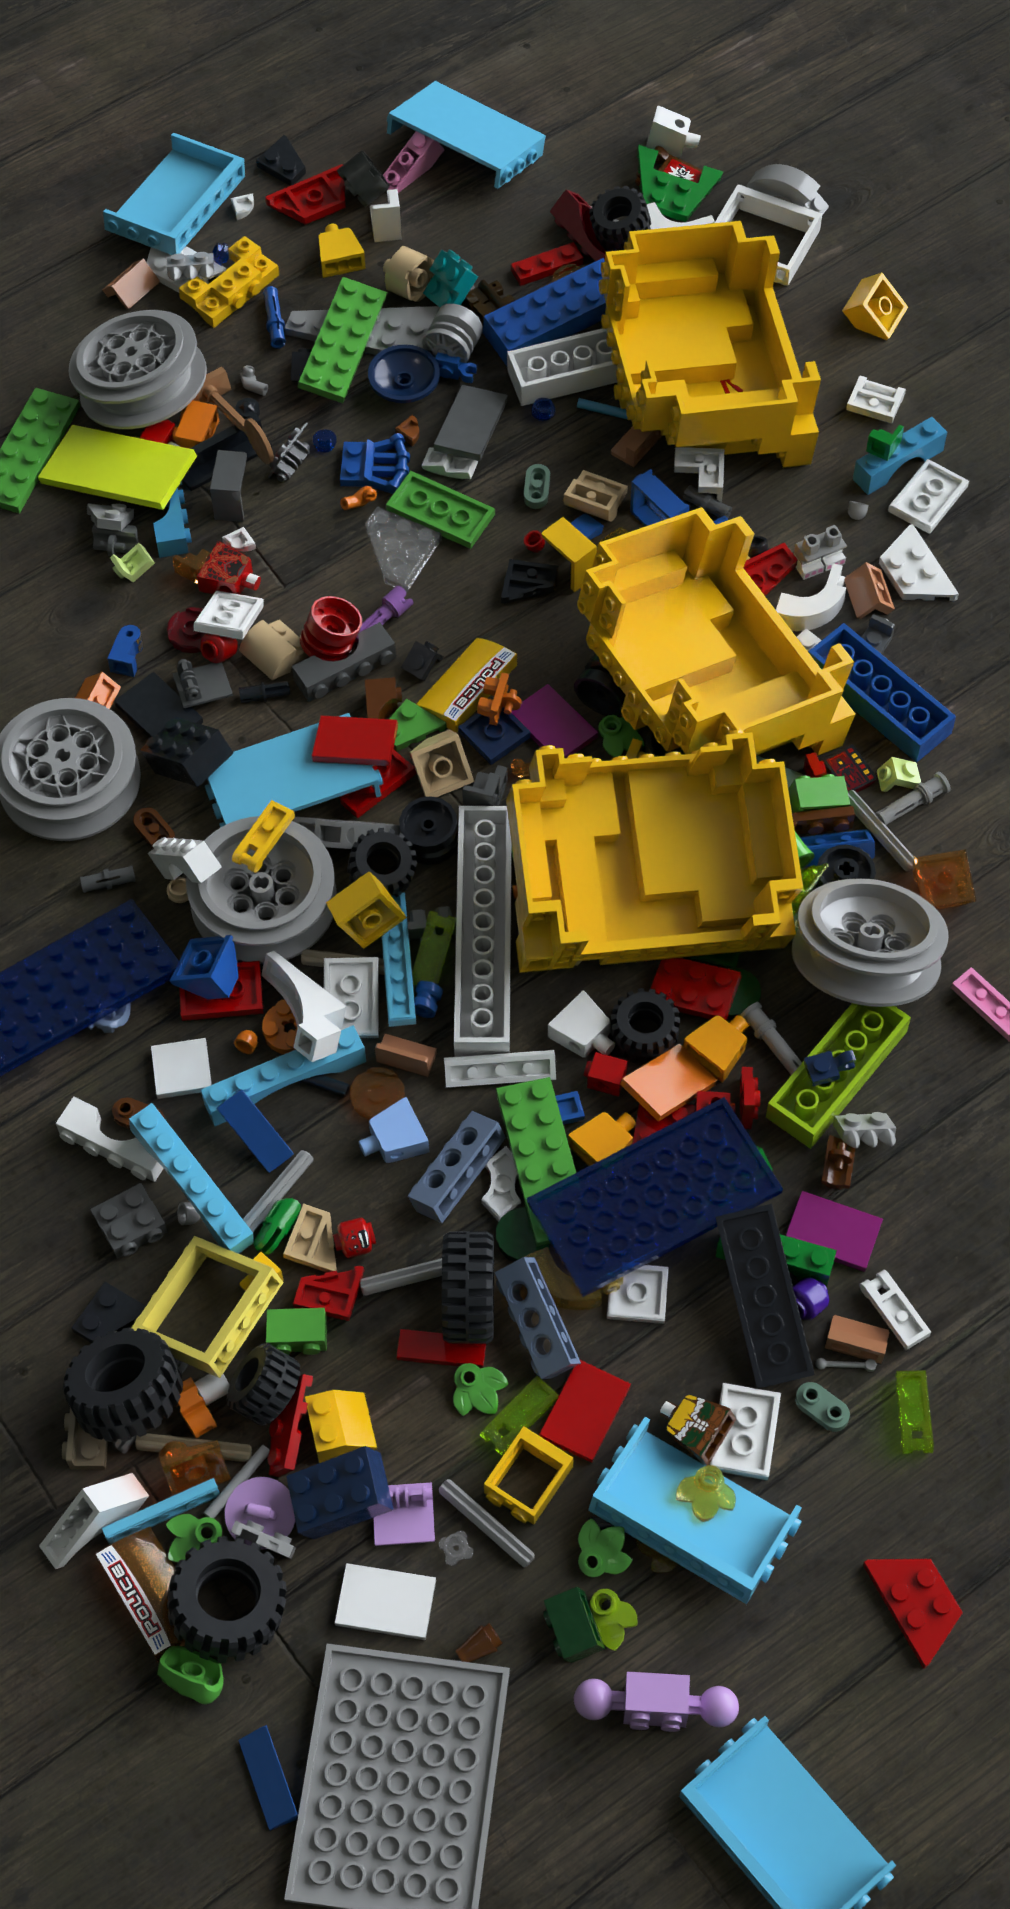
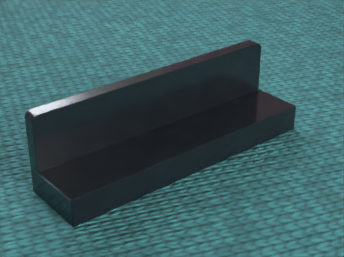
[182,414,272,491]

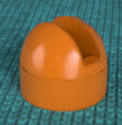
[234,1030,258,1054]

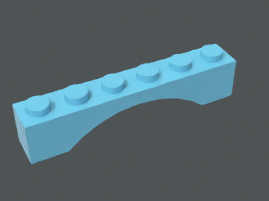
[201,1025,366,1126]
[129,1103,254,1254]

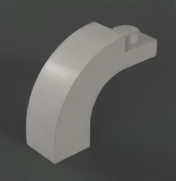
[747,164,829,222]

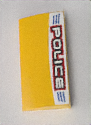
[416,638,517,733]

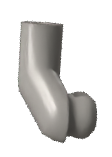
[240,365,268,396]

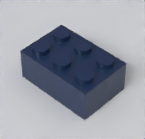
[286,1446,394,1539]

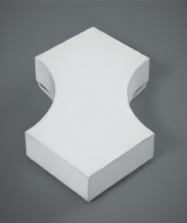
[481,1146,521,1222]

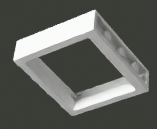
[715,184,822,286]

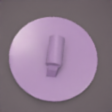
[225,1477,295,1550]

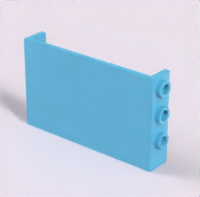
[387,81,546,189]
[103,133,245,255]
[205,713,383,828]
[589,1417,802,1604]
[679,1716,896,1909]

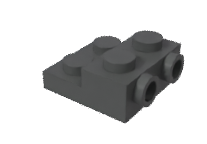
[91,1183,168,1259]

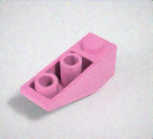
[383,131,444,193]

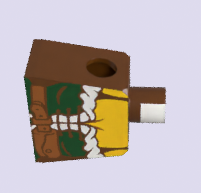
[660,1395,736,1467]

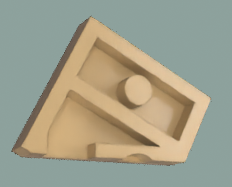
[283,1204,337,1272]

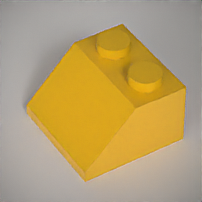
[842,272,908,340]
[326,871,407,949]
[305,1390,377,1463]

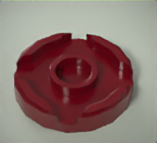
[167,607,205,653]

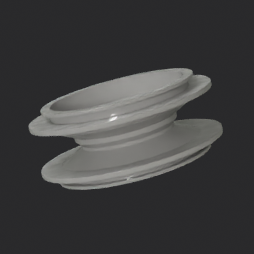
[69,310,207,429]
[0,698,141,841]
[186,816,337,964]
[792,879,949,1007]

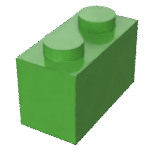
[788,774,850,813]
[266,1308,327,1355]

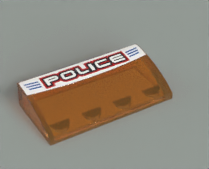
[95,1527,185,1661]

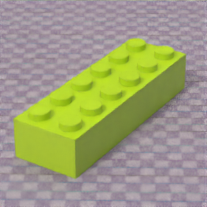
[766,1003,911,1149]

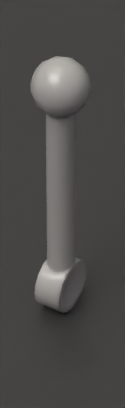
[815,1358,877,1372]

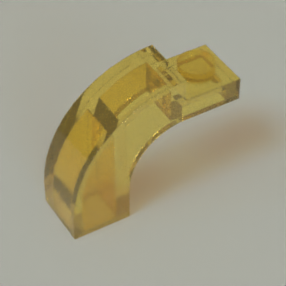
[522,1247,624,1310]

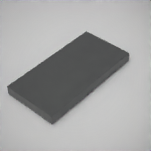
[434,385,508,461]

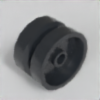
[574,653,626,716]
[399,796,458,865]
[813,845,876,890]

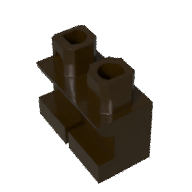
[461,279,515,326]

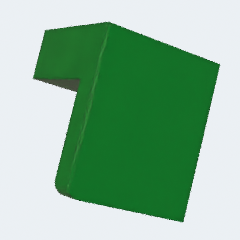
[866,425,904,461]

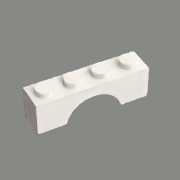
[148,837,222,883]
[56,1097,164,1182]

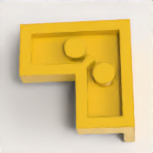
[542,517,597,592]

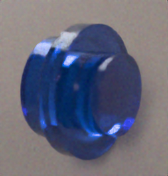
[212,242,229,265]
[531,398,555,421]
[312,429,337,453]

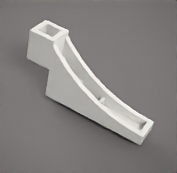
[261,951,347,1062]

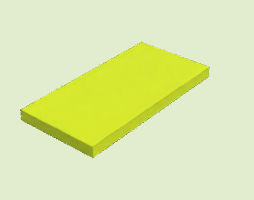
[38,425,197,510]

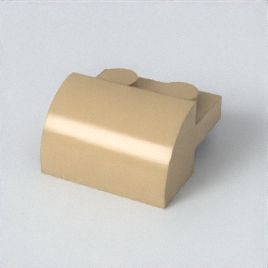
[564,470,628,522]
[239,619,309,680]

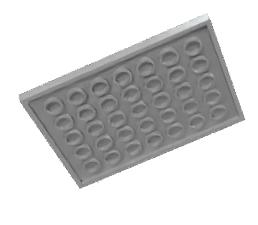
[284,1644,510,1909]

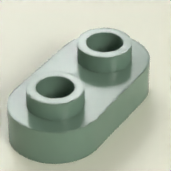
[524,464,550,509]
[795,1382,850,1432]

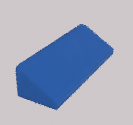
[800,829,875,867]
[216,1089,294,1173]
[239,1725,298,1831]

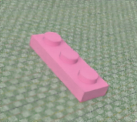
[951,967,1010,1042]

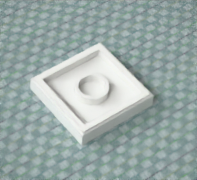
[151,1038,212,1099]
[607,1262,668,1324]

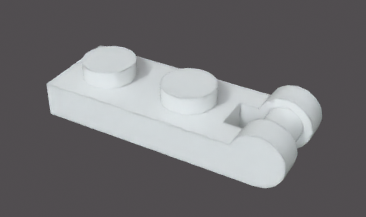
[860,1270,931,1350]

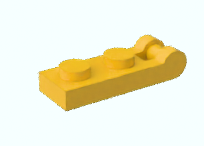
[232,800,295,873]

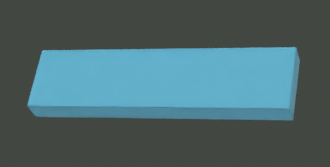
[102,1478,220,1545]

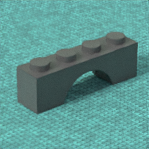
[292,622,396,702]

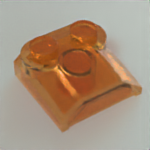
[912,849,976,910]
[159,1440,231,1496]

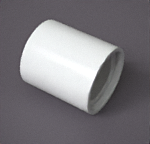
[194,1374,230,1406]

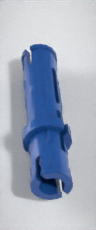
[263,286,286,348]

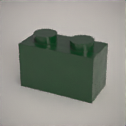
[543,1587,605,1663]

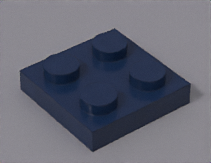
[458,707,531,765]

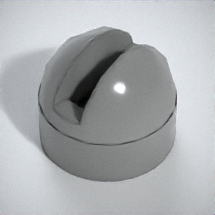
[848,501,869,520]
[177,1202,200,1225]

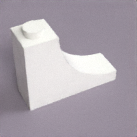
[39,1473,149,1569]

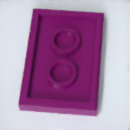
[511,684,598,758]
[786,1191,883,1272]

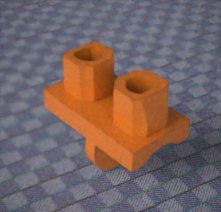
[477,673,522,726]

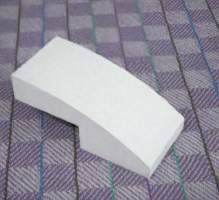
[422,448,478,479]

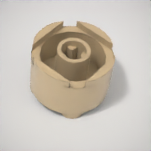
[383,246,434,302]

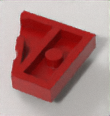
[293,1266,364,1321]

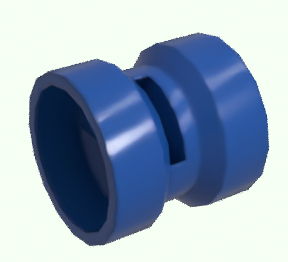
[414,981,443,1018]

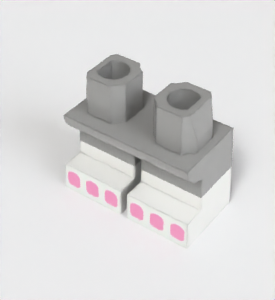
[794,525,847,580]

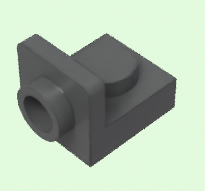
[862,614,895,654]

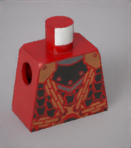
[197,541,261,595]

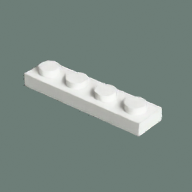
[444,1050,556,1087]

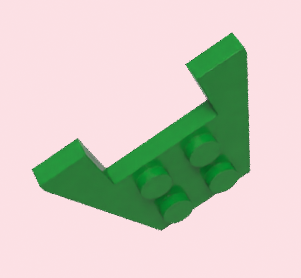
[637,145,723,222]

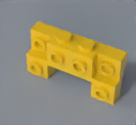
[179,236,279,328]

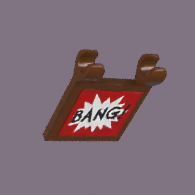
[635,146,702,186]

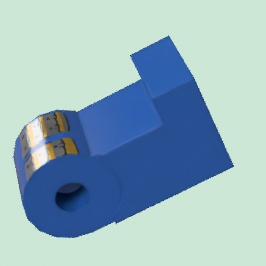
[107,625,143,677]

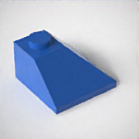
[170,935,239,1000]

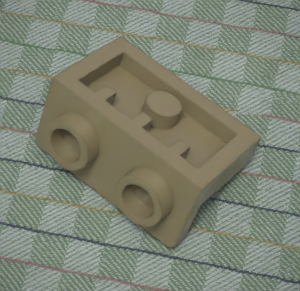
[62,1408,108,1470]

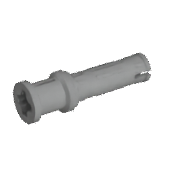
[875,772,951,825]
[740,1002,802,1076]

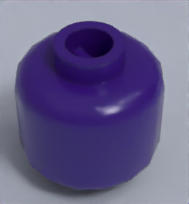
[793,1277,829,1321]

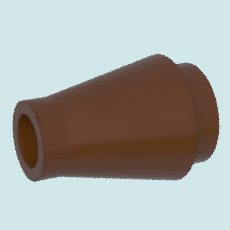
[455,1623,503,1663]

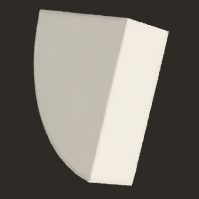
[231,193,254,220]
[222,527,256,552]

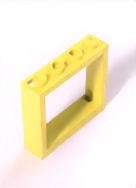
[132,1236,284,1378]

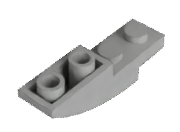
[294,816,400,849]

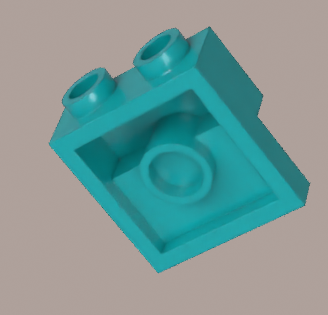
[423,249,478,307]

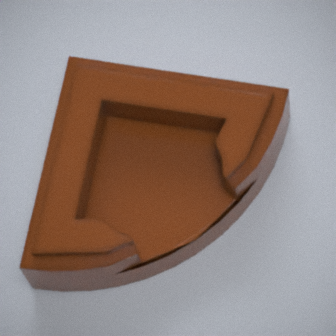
[395,415,420,447]

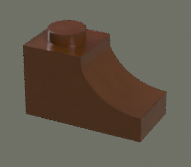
[365,677,402,719]

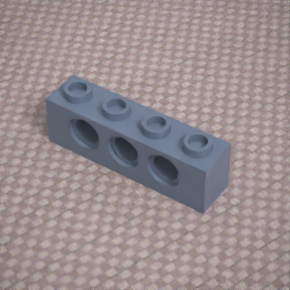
[408,1111,506,1223]
[495,1257,581,1379]

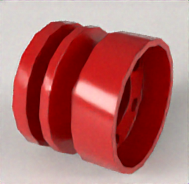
[300,596,362,661]

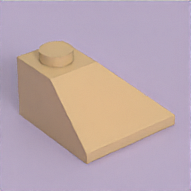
[409,730,474,797]

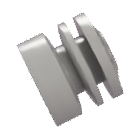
[422,304,483,363]

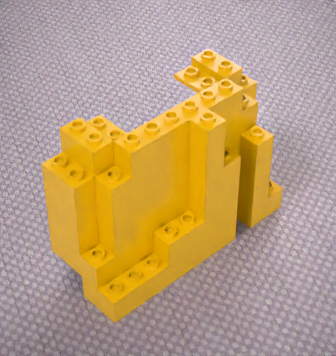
[599,221,821,467]
[577,507,855,756]
[506,730,803,973]

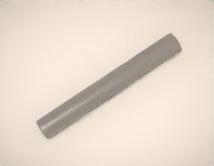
[203,1445,270,1519]

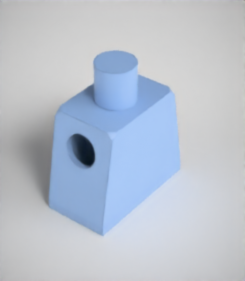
[358,1097,429,1163]

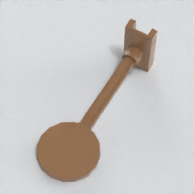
[193,367,274,464]

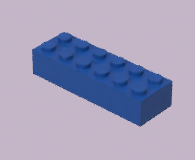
[483,258,606,366]
[808,623,956,763]

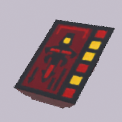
[822,744,878,793]

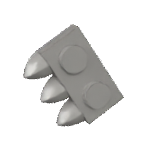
[167,252,214,281]
[833,1112,896,1148]

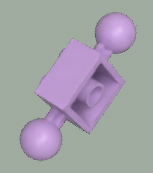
[574,1672,739,1732]

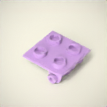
[374,1482,435,1546]

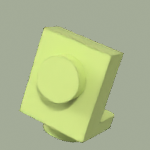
[110,543,155,582]
[877,757,921,792]

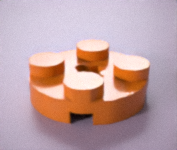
[262,999,298,1054]

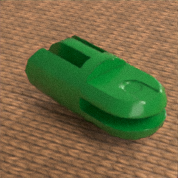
[253,1198,301,1255]

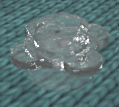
[439,1531,473,1566]

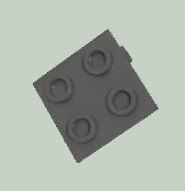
[268,422,310,482]
[172,659,233,708]

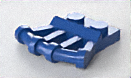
[340,433,410,494]

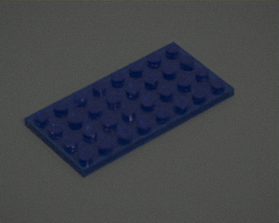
[0,899,180,1076]
[527,1097,783,1297]

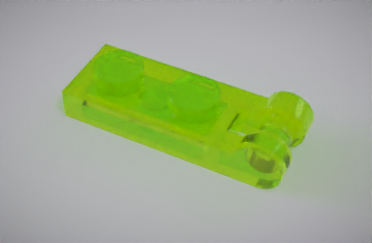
[412,910,456,985]
[895,1370,934,1454]
[480,1376,558,1456]

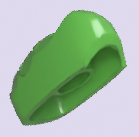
[157,1646,223,1704]

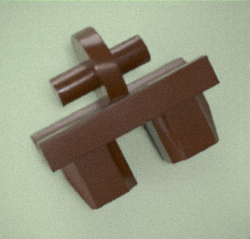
[821,1135,856,1190]

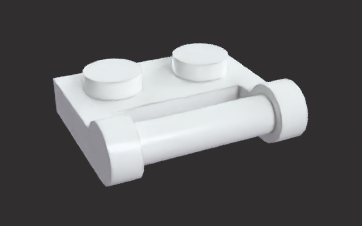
[846,376,906,424]

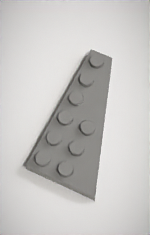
[284,306,439,355]

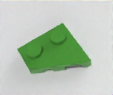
[389,699,447,752]

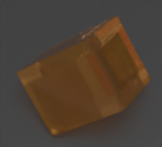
[172,549,210,584]

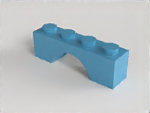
[853,417,947,495]
[153,481,192,558]

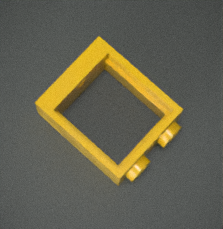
[484,1426,573,1525]

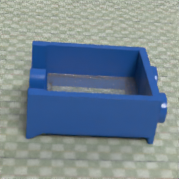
[630,469,689,527]

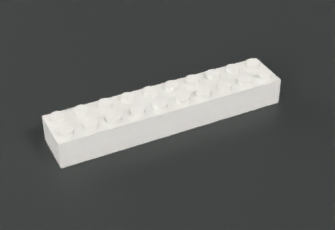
[454,806,512,1057]

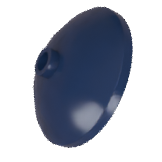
[368,345,440,403]

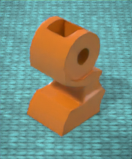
[176,1377,217,1439]

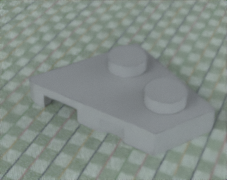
[87,503,134,531]
[231,1520,296,1559]

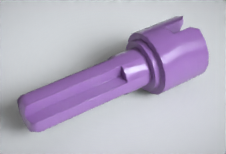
[355,585,413,644]

